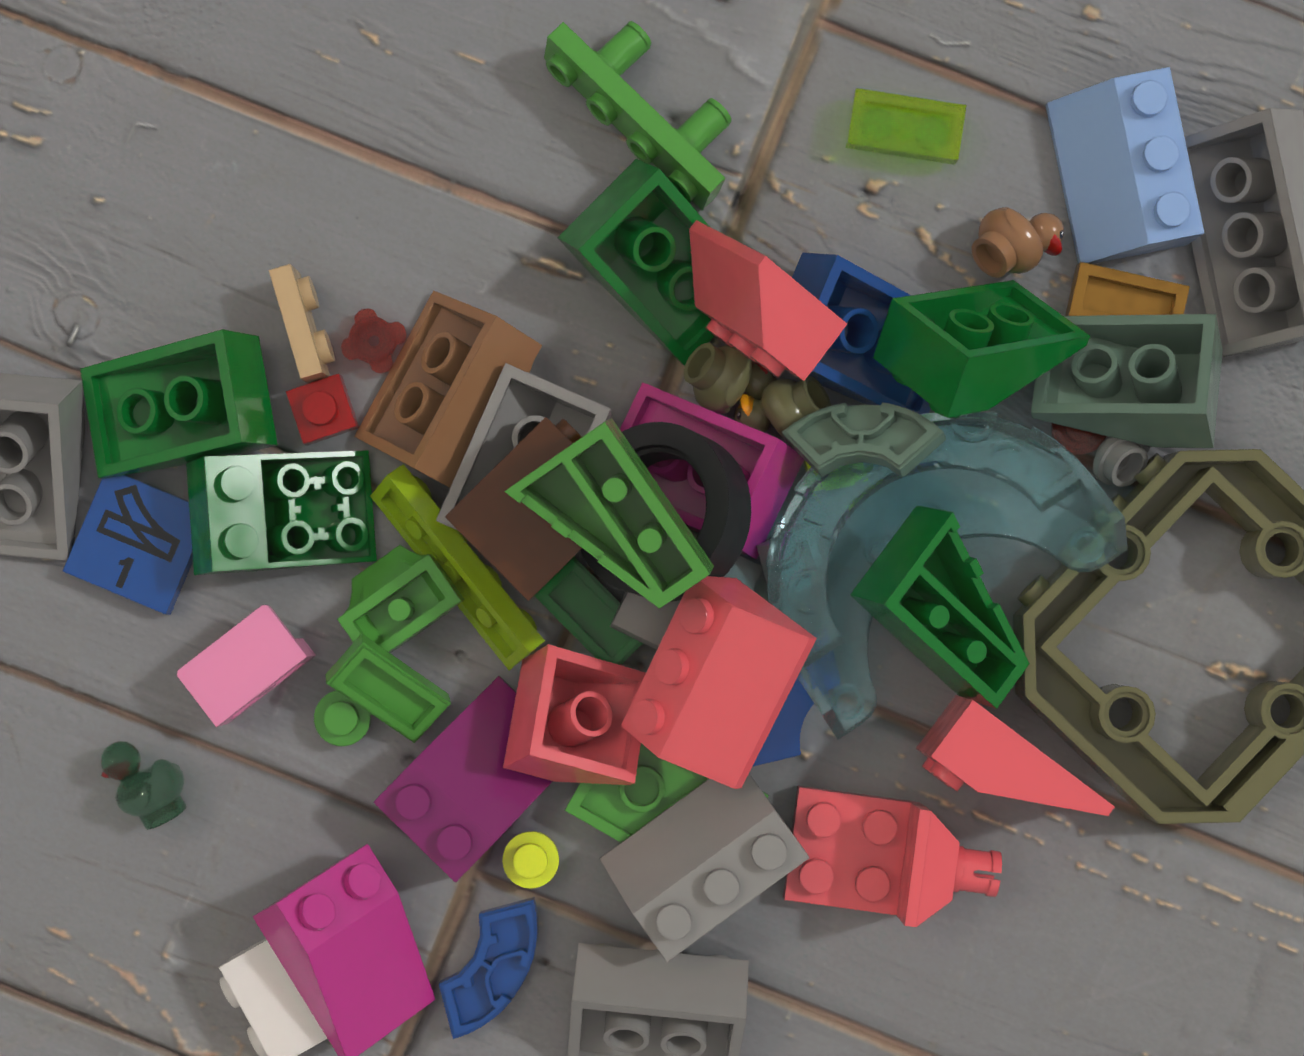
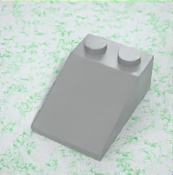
[0,373,85,561]

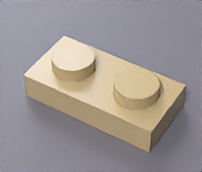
[269,264,335,383]

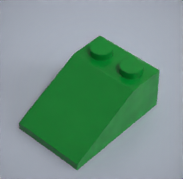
[557,159,714,366]
[873,280,1090,418]
[80,329,278,479]

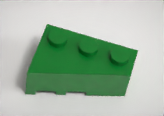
[850,505,1030,709]

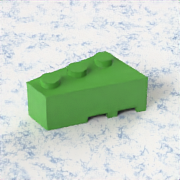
[504,418,714,609]

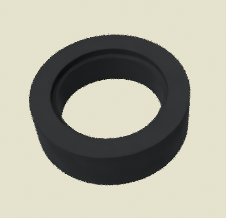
[580,422,751,602]

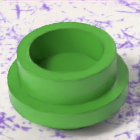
[314,690,371,746]

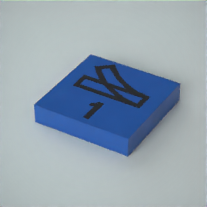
[63,475,193,615]

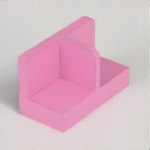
[177,605,316,727]

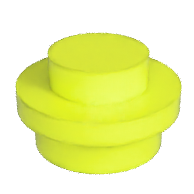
[502,831,559,889]

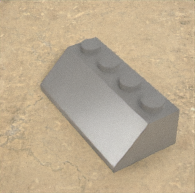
[1185,108,1304,357]

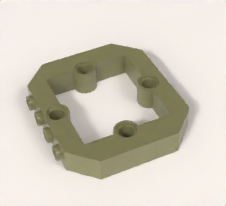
[1013,449,1304,824]

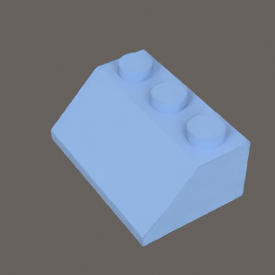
[1045,67,1204,264]

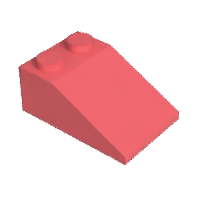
[916,695,1115,816]

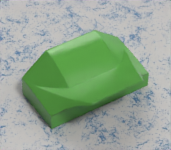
[337,545,465,653]

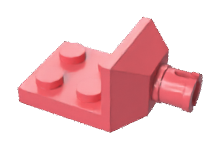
[783,786,1002,927]

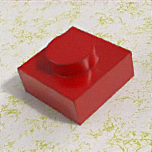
[286,373,359,446]

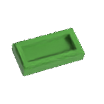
[325,633,451,743]

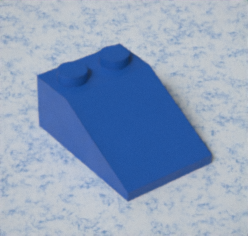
[792,252,931,418]

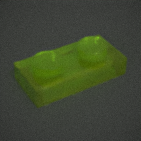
[845,88,967,165]

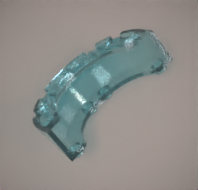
[766,411,1128,740]

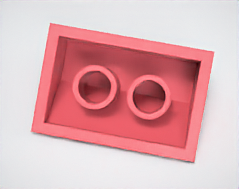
[689,220,847,381]
[621,576,817,789]

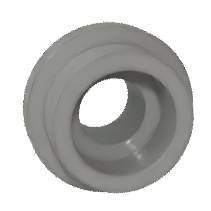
[1093,437,1148,487]

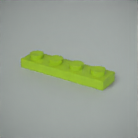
[370,464,545,671]

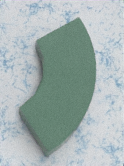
[781,402,946,478]

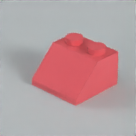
[503,644,646,785]

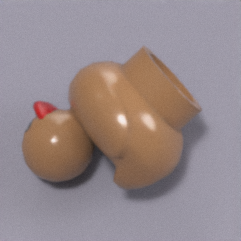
[972,207,1064,278]

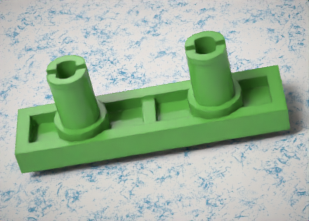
[544,21,731,211]

